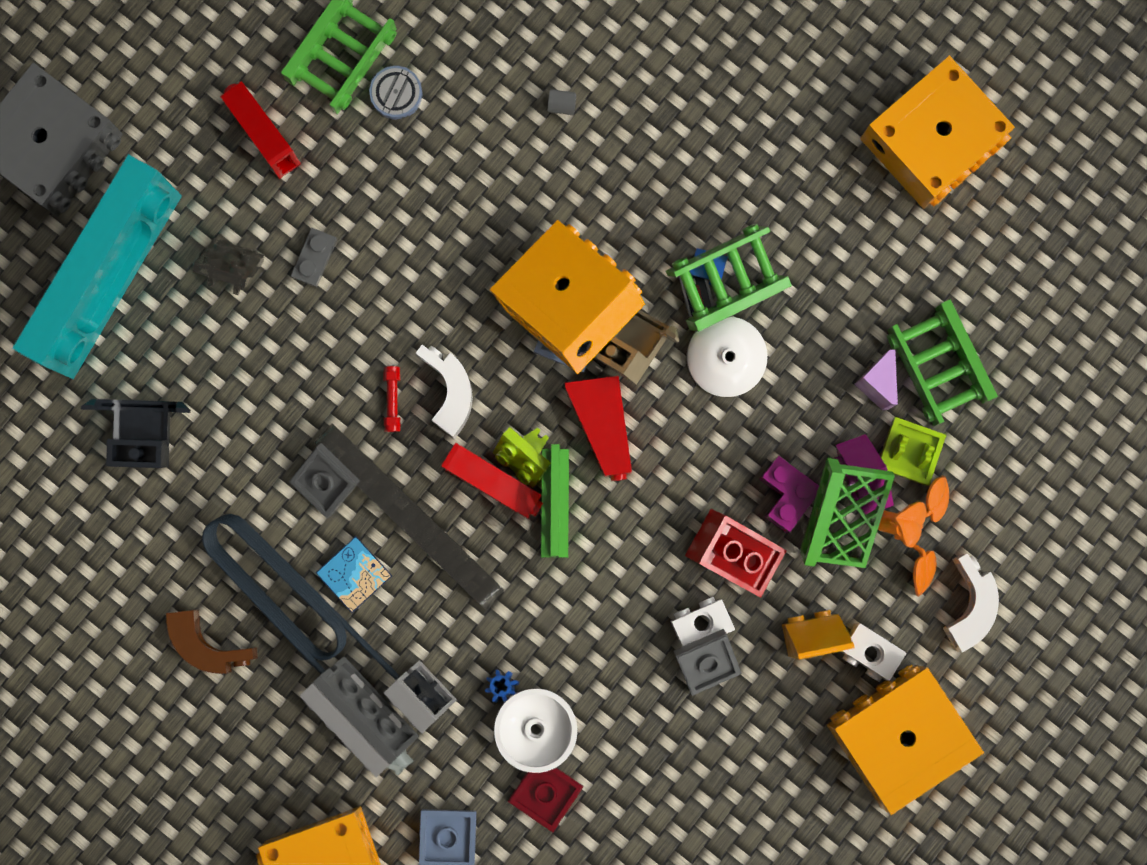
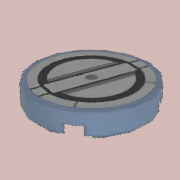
[369,66,423,120]

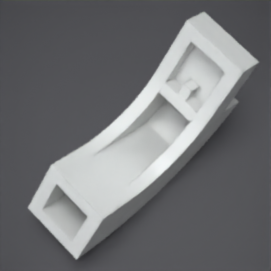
[416,345,473,439]
[943,553,999,653]

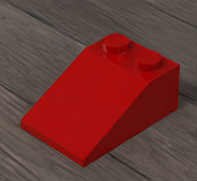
[685,509,787,598]

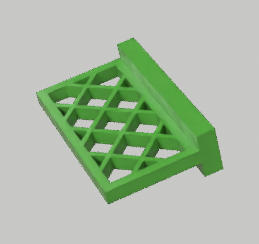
[541,444,569,558]
[800,458,895,568]

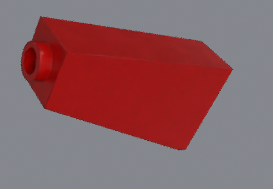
[220,81,301,179]
[565,376,632,482]
[442,442,543,519]

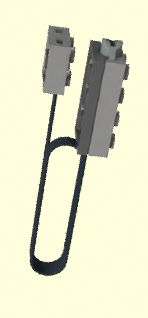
[202,514,457,778]

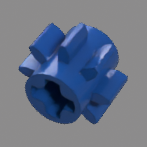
[485,670,520,703]

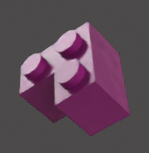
[834,434,894,515]
[759,456,819,533]

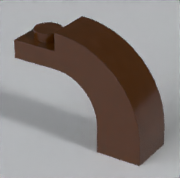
[166,610,258,674]

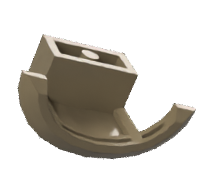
[594,310,679,385]

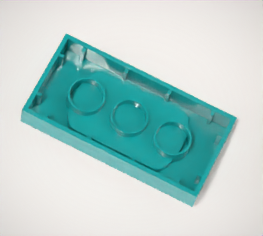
[12,154,182,379]

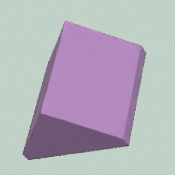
[854,350,898,410]

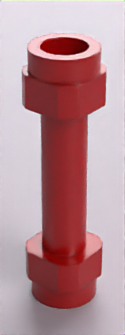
[383,366,401,432]

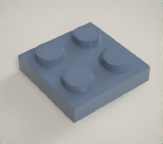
[419,809,477,865]

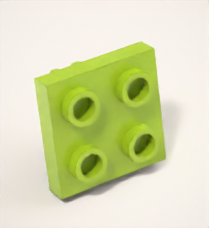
[880,417,946,486]
[492,427,551,488]

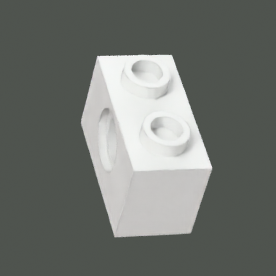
[670,597,735,647]
[840,623,906,682]

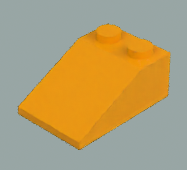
[782,610,855,659]

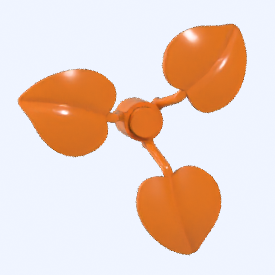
[878,475,949,597]

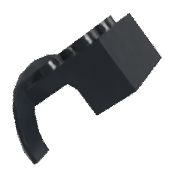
[81,399,191,468]

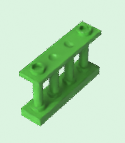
[281,0,397,115]
[665,224,792,332]
[887,299,998,426]

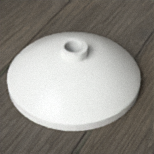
[687,317,767,397]
[494,689,577,773]

